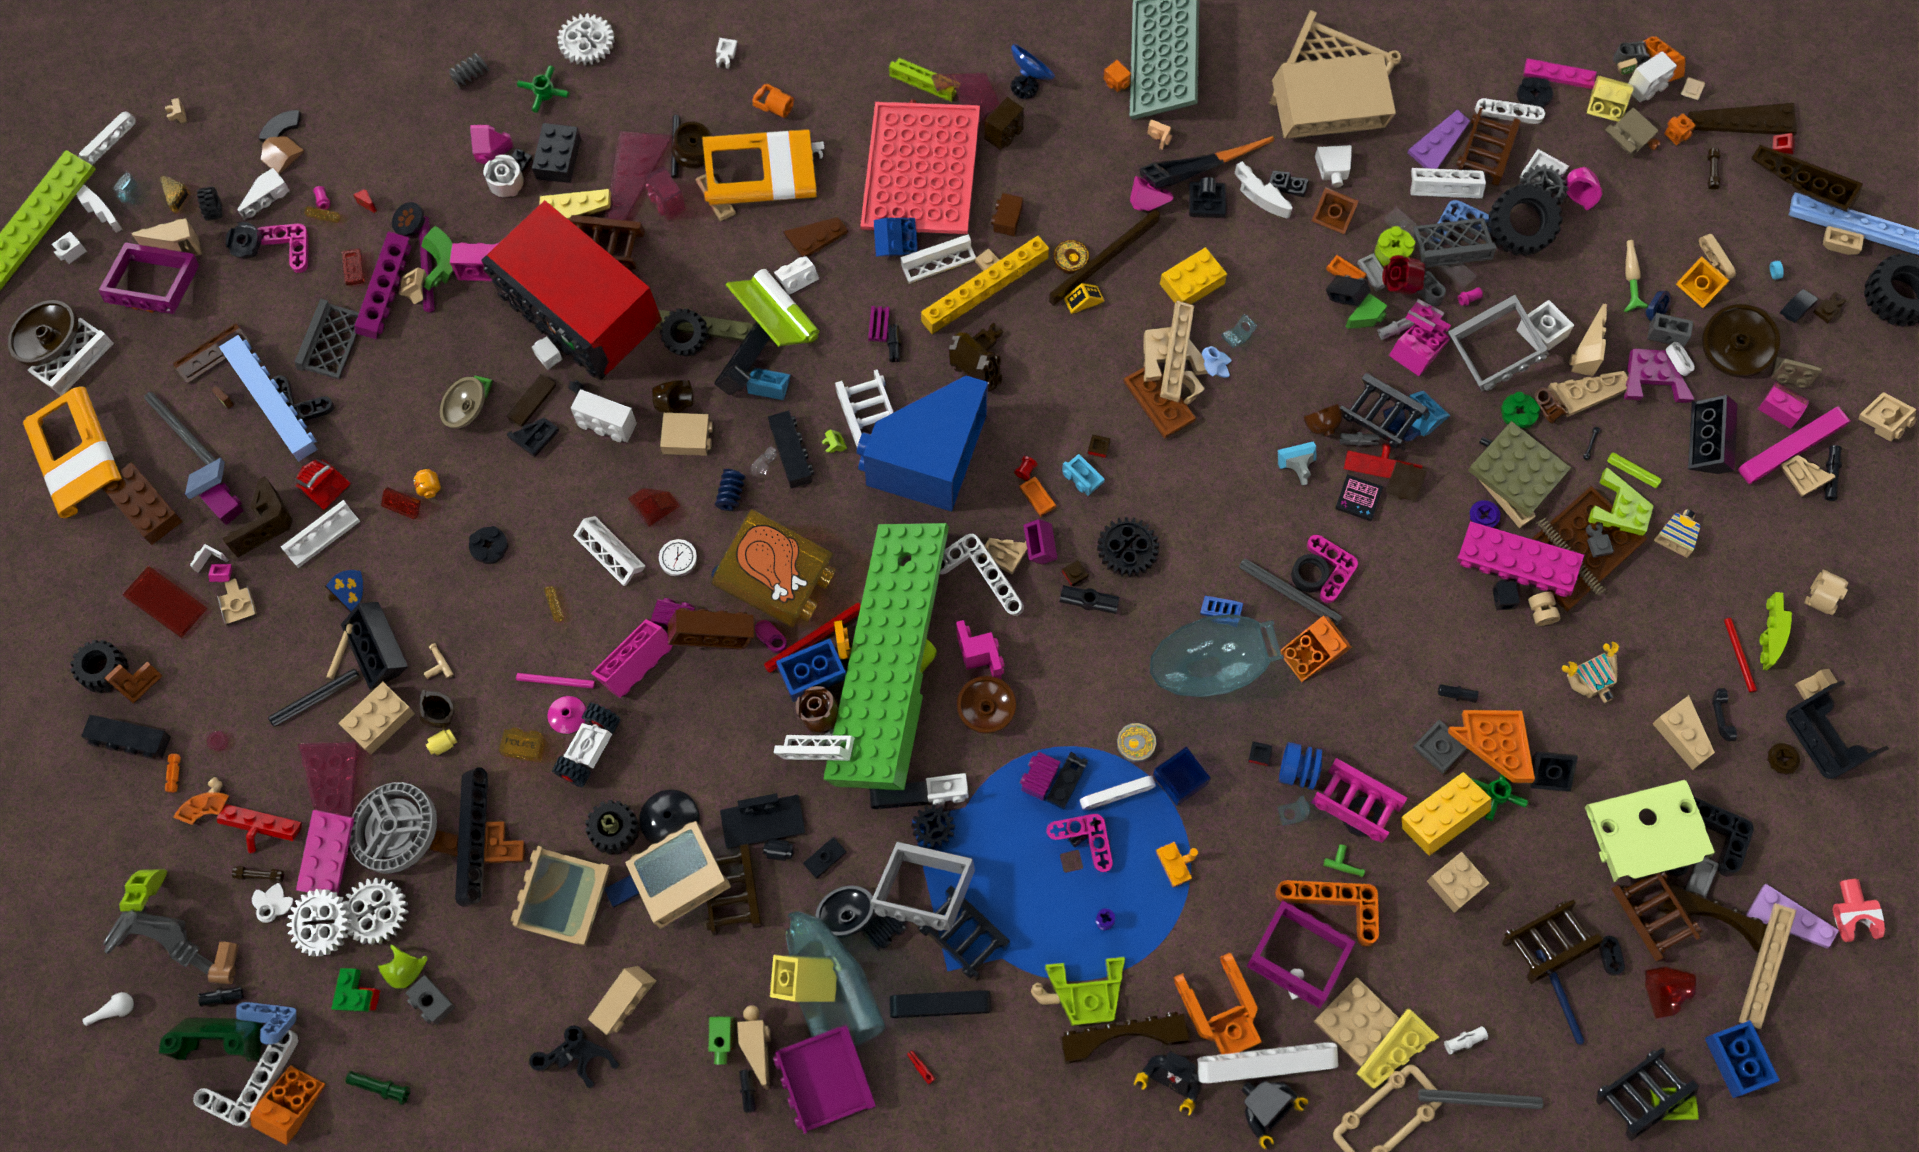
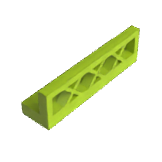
[889,58,961,102]

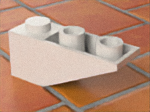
[238,168,289,220]

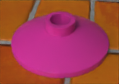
[548,696,586,734]

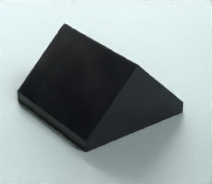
[1530,752,1578,792]

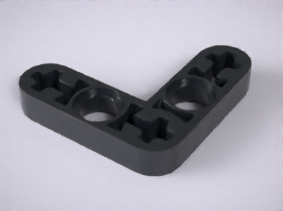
[273,375,334,421]

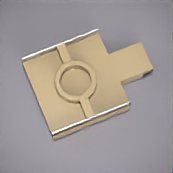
[217,579,258,625]

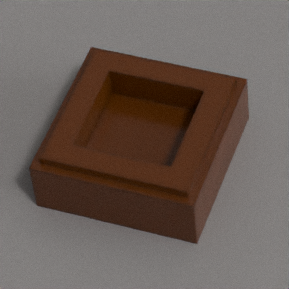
[211,387,234,409]

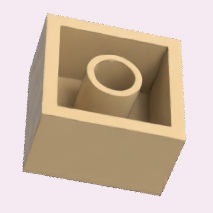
[1427,852,1489,913]

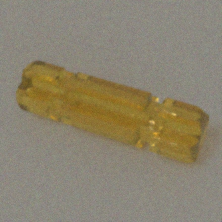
[304,206,341,223]
[544,586,564,622]

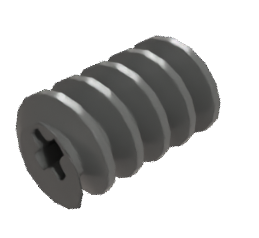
[449,53,489,89]

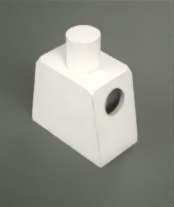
[1315,145,1352,188]

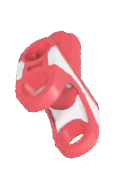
[1833,879,1885,942]

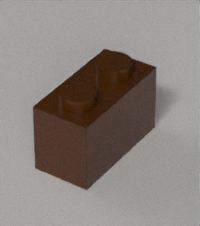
[991,193,1023,236]

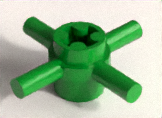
[517,66,569,113]
[1470,773,1528,821]

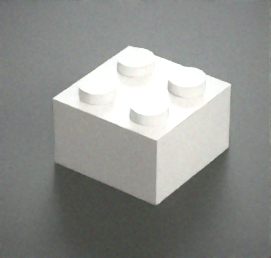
[1628,51,1677,102]
[1517,300,1574,351]

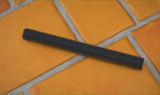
[671,115,680,179]

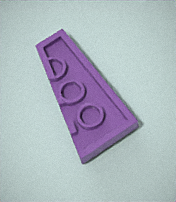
[1408,110,1470,169]

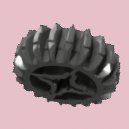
[1519,164,1568,211]

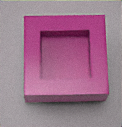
[208,564,232,582]

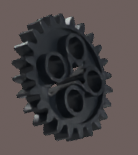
[1097,517,1159,578]

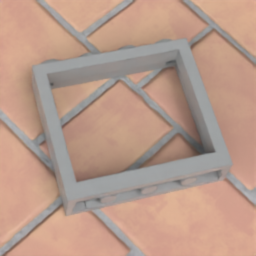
[1448,295,1549,391]
[871,842,975,931]

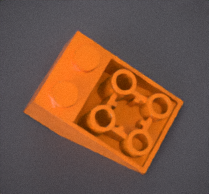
[1278,616,1352,682]
[250,1065,325,1145]

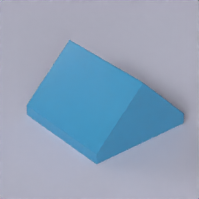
[746,368,791,400]

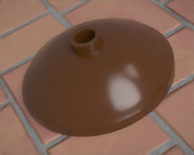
[957,676,1016,734]

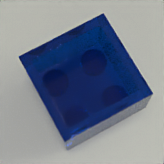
[1153,746,1211,806]

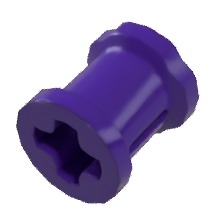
[1096,908,1115,931]

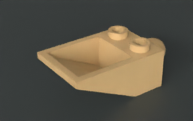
[738,1006,771,1090]

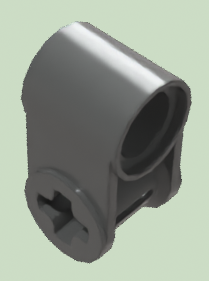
[1613,41,1650,64]
[1417,271,1446,306]

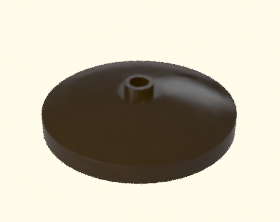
[7,300,78,366]
[1702,304,1780,377]

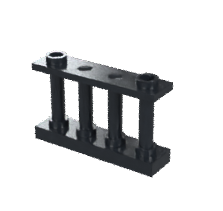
[1340,373,1430,451]
[917,885,1010,981]
[1596,1047,1699,1142]

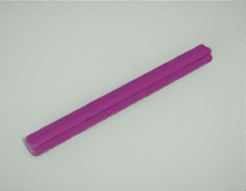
[419,216,435,313]

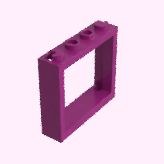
[99,242,199,314]
[1246,900,1355,1009]

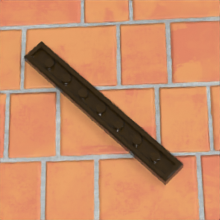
[1049,209,1160,306]

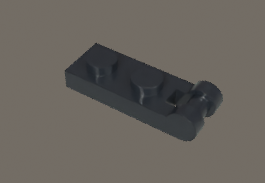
[1046,752,1089,810]

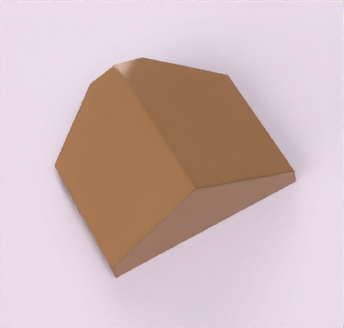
[261,136,304,174]

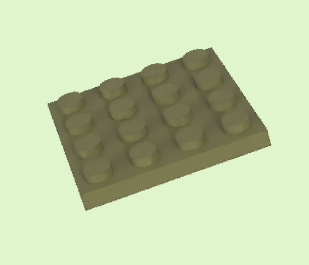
[1467,421,1571,518]

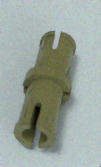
[601,815,621,837]

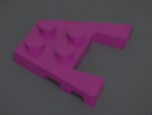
[1624,349,1694,403]

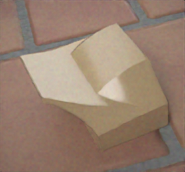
[1823,226,1864,255]
[399,268,427,304]

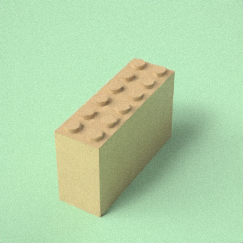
[1272,53,1396,139]

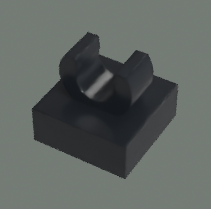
[511,148,532,172]

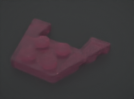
[931,73,999,123]

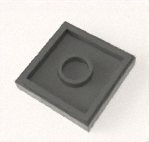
[1412,719,1467,774]

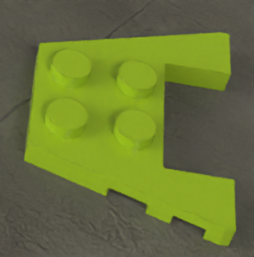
[1588,468,1654,536]
[1045,957,1125,1026]

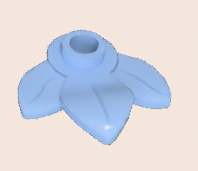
[1202,346,1232,378]

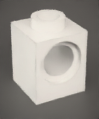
[52,232,87,264]
[532,336,563,370]

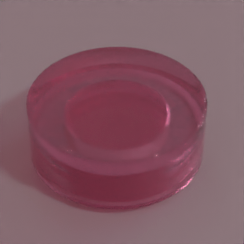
[207,731,228,752]

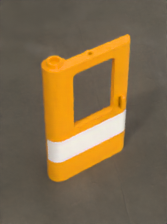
[702,129,816,205]
[23,387,122,518]

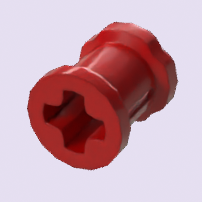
[1014,456,1038,481]

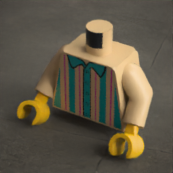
[1562,641,1619,703]

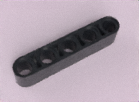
[889,990,991,1018]

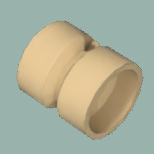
[1528,592,1561,626]

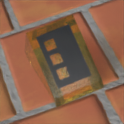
[160,175,190,214]

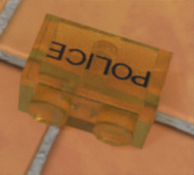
[499,727,546,763]

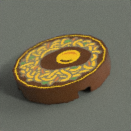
[1053,240,1089,274]

